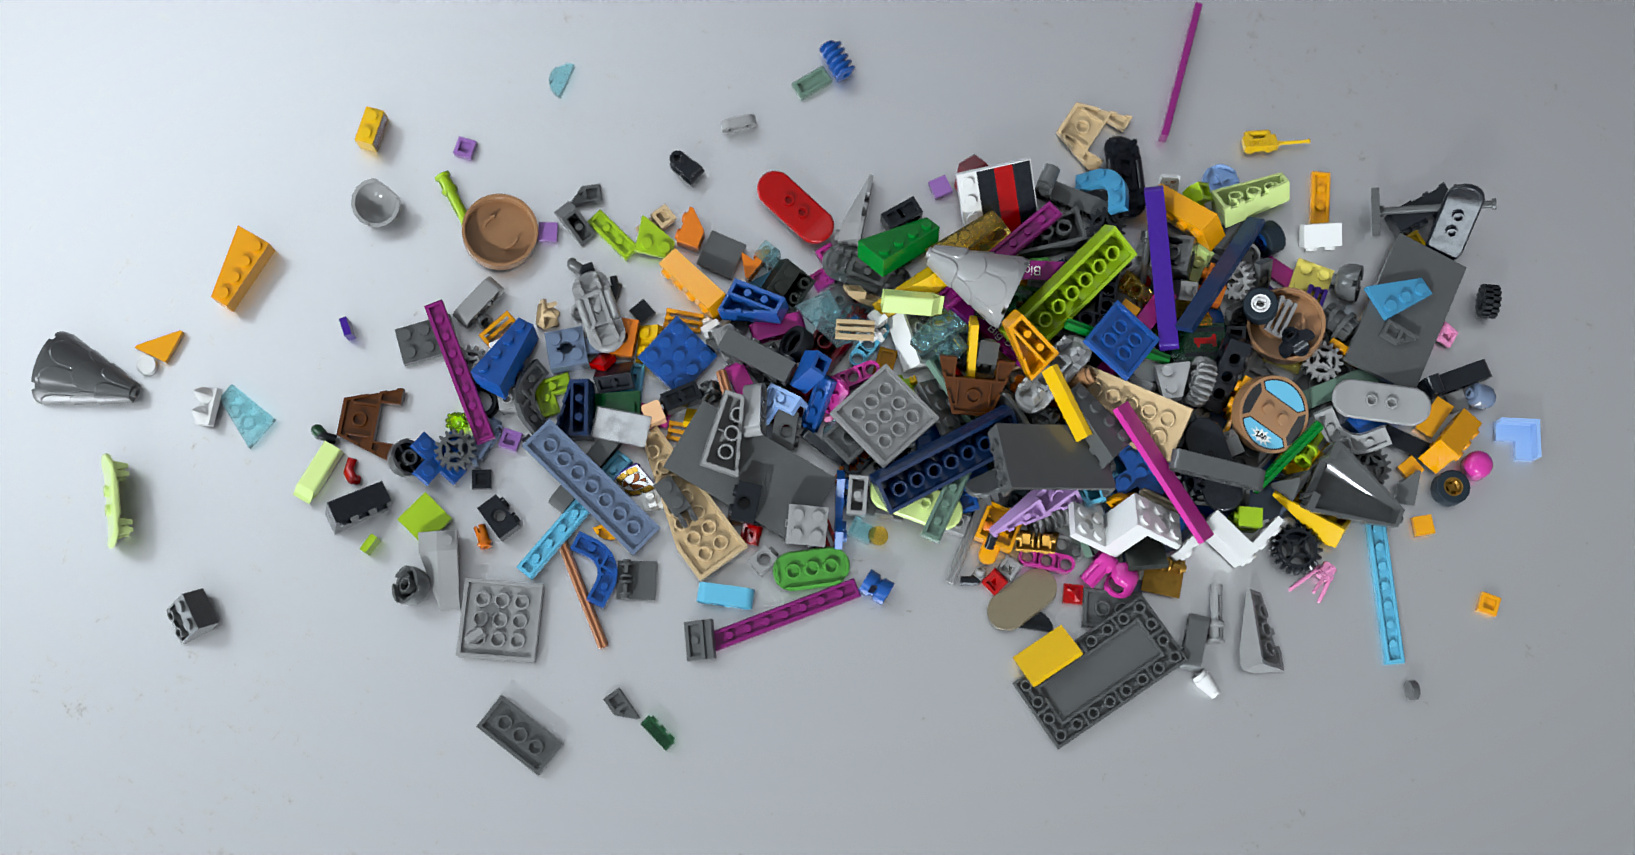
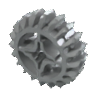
[1184,356,1218,408]

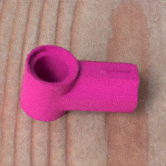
[1080,550,1119,588]

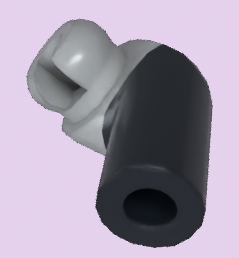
[960,565,987,586]

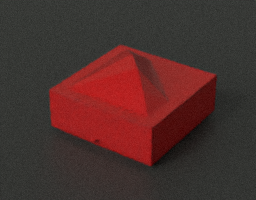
[589,353,616,371]
[740,523,763,546]
[981,568,1009,596]
[1062,583,1083,605]

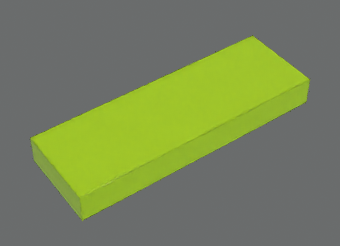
[587,209,636,261]

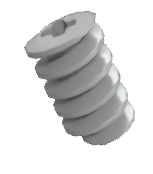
[1027,509,1069,537]

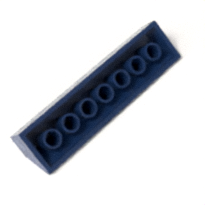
[869,404,1019,515]

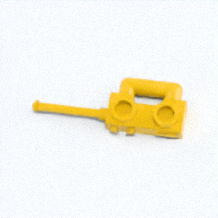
[1241,129,1311,154]

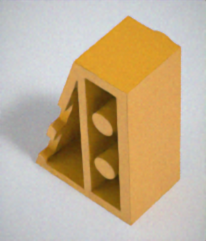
[1001,309,1060,381]
[1418,408,1482,474]

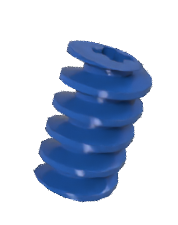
[819,40,855,82]

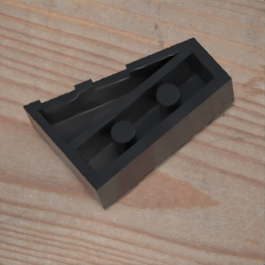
[1383,182,1449,237]
[325,481,392,534]

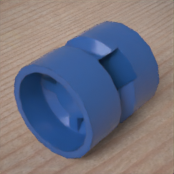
[858,569,895,605]

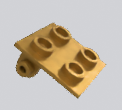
[1015,530,1059,554]
[1141,557,1187,599]

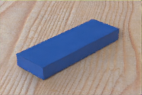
[802,375,837,433]

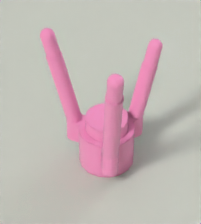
[1289,561,1337,603]

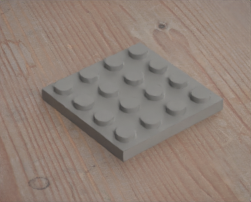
[830,364,940,468]
[456,578,544,663]

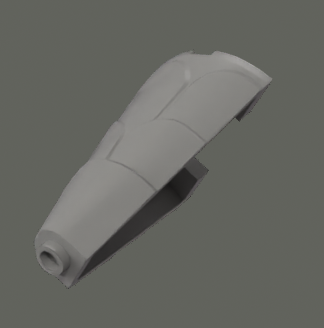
[925,245,1030,328]

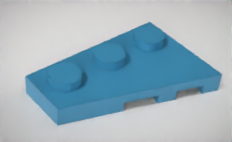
[1364,278,1432,321]

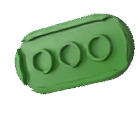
[773,546,850,591]

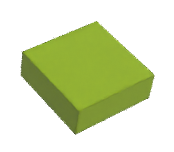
[360,533,381,556]

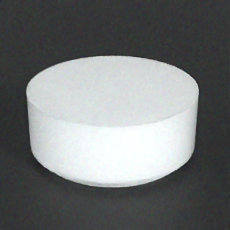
[136,356,158,376]

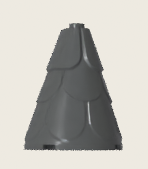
[31,331,141,405]
[1299,440,1405,528]

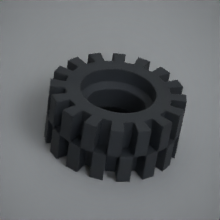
[1475,284,1502,319]

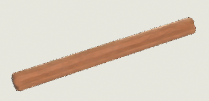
[559,540,608,649]

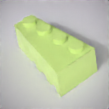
[1211,172,1290,228]

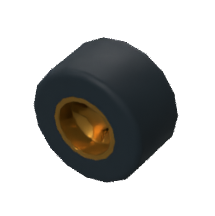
[1430,470,1470,507]

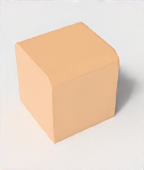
[641,400,667,429]

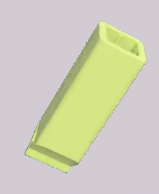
[880,289,944,316]
[293,441,344,504]

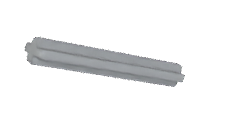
[945,498,987,585]

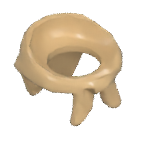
[536,299,560,330]

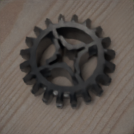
[1269,523,1323,576]

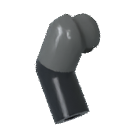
[567,258,595,275]

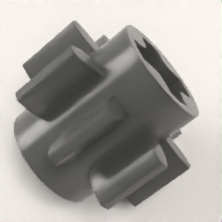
[699,379,722,403]

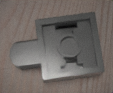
[1136,233,1198,280]

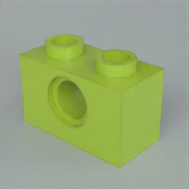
[1228,506,1263,533]

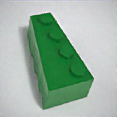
[858,217,940,277]

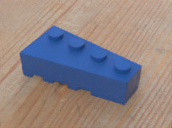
[471,318,539,400]

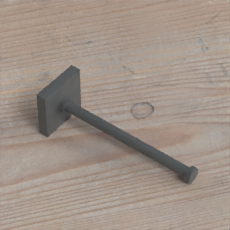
[1371,187,1497,236]

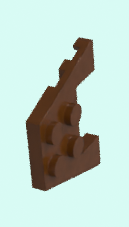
[939,354,1016,416]
[336,388,405,461]

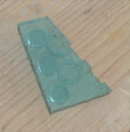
[795,290,854,348]
[910,307,967,356]
[220,384,276,449]

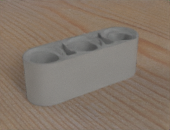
[453,276,505,329]
[742,383,767,438]

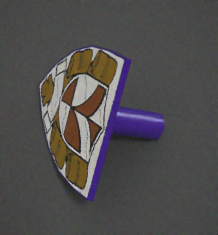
[614,463,655,496]

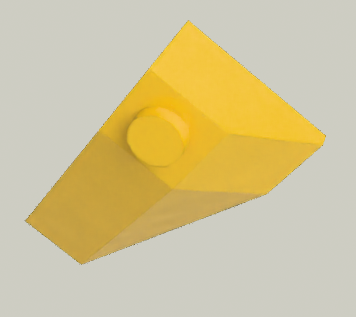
[872,267,947,318]
[1272,490,1352,548]

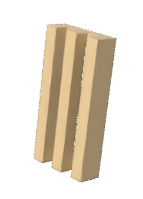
[835,319,875,341]

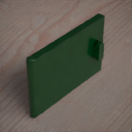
[594,391,641,428]

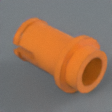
[473,524,492,550]

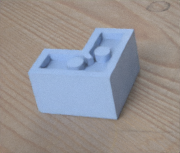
[766,383,808,425]
[1493,417,1542,461]

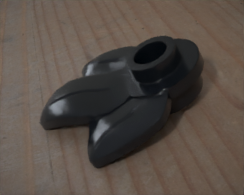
[1279,327,1315,358]

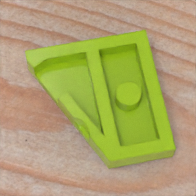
[634,216,675,259]

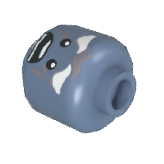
[1465,383,1496,410]

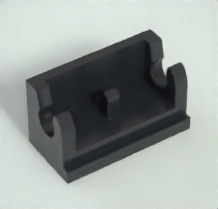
[593,361,637,394]
[659,380,703,417]

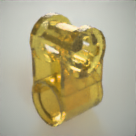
[1118,269,1152,303]

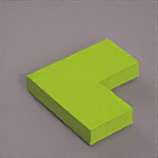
[535,372,571,419]

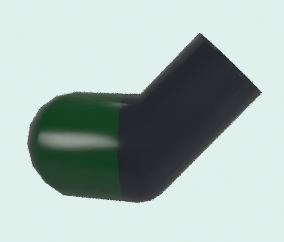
[311,424,337,444]

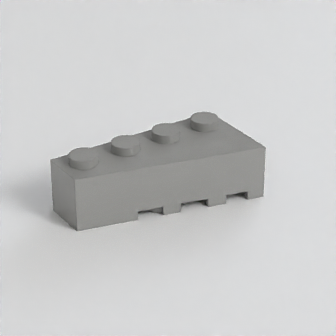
[699,390,744,478]

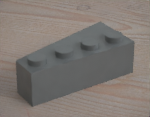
[717,328,797,391]

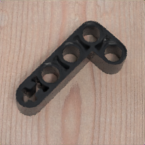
[1077,273,1119,327]
[1417,359,1493,400]

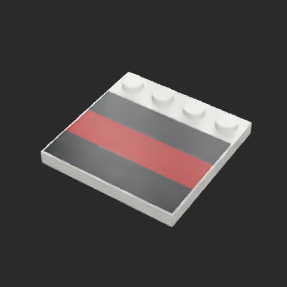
[955,157,1038,246]

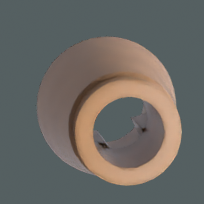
[1068,367,1097,389]

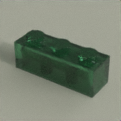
[640,715,676,751]

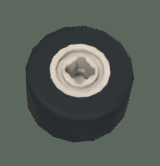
[1243,287,1279,325]

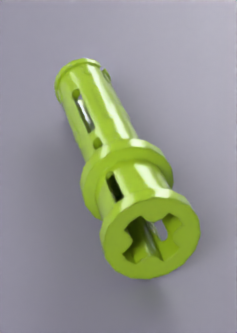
[434,171,467,226]
[1294,432,1324,468]

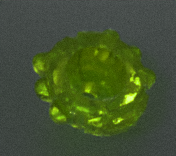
[445,412,468,433]

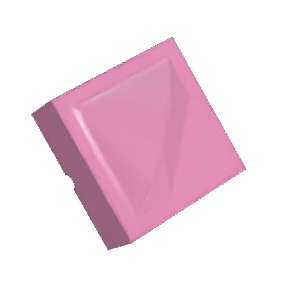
[1437,322,1459,348]

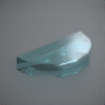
[549,63,575,99]

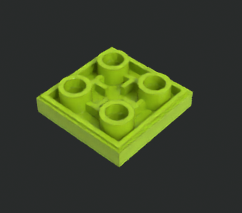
[397,492,453,540]

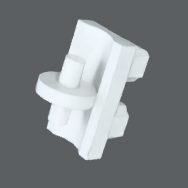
[853,309,888,343]

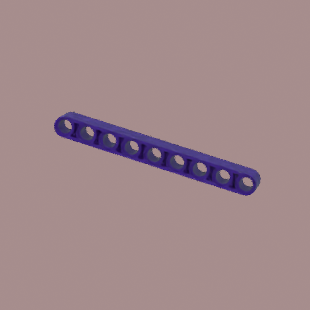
[1144,185,1179,351]

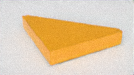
[135,330,184,364]

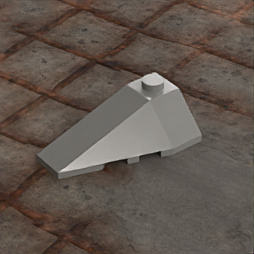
[1239,589,1284,673]

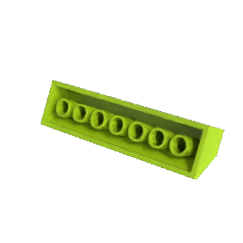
[998,224,1137,344]

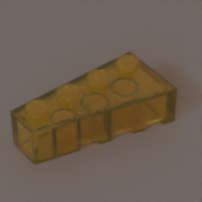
[925,210,1011,252]

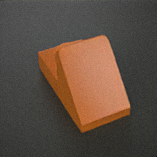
[742,246,772,283]

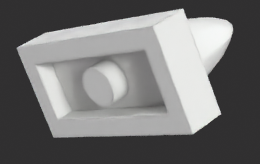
[191,387,223,427]

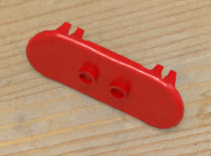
[757,171,834,244]

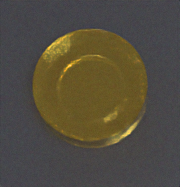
[868,526,888,546]

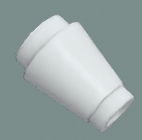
[1192,668,1221,698]

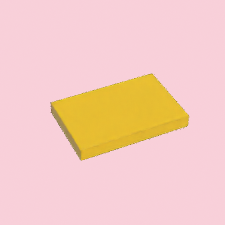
[965,315,979,377]
[1012,625,1083,687]

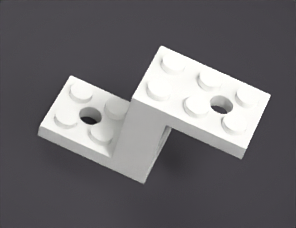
[1068,493,1182,557]
[1169,510,1284,568]

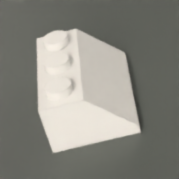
[887,313,941,372]

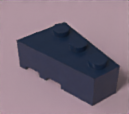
[556,379,595,441]

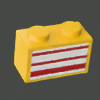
[354,106,389,152]

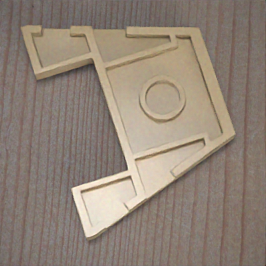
[1056,102,1133,171]

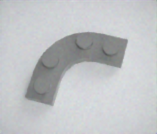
[1313,405,1392,454]

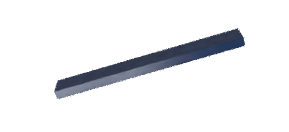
[1175,217,1266,333]

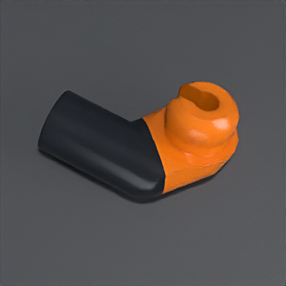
[983,520,998,550]

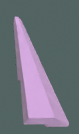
[988,490,1083,537]

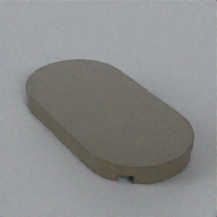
[987,568,1057,631]

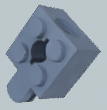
[544,326,602,375]

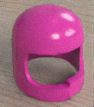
[1460,451,1493,481]
[1104,562,1139,599]

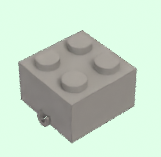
[785,504,829,547]

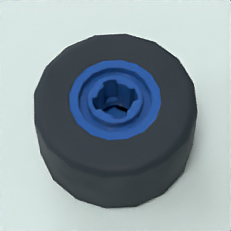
[1253,220,1286,257]

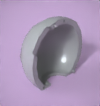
[351,178,400,227]

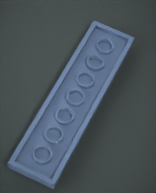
[522,418,661,555]

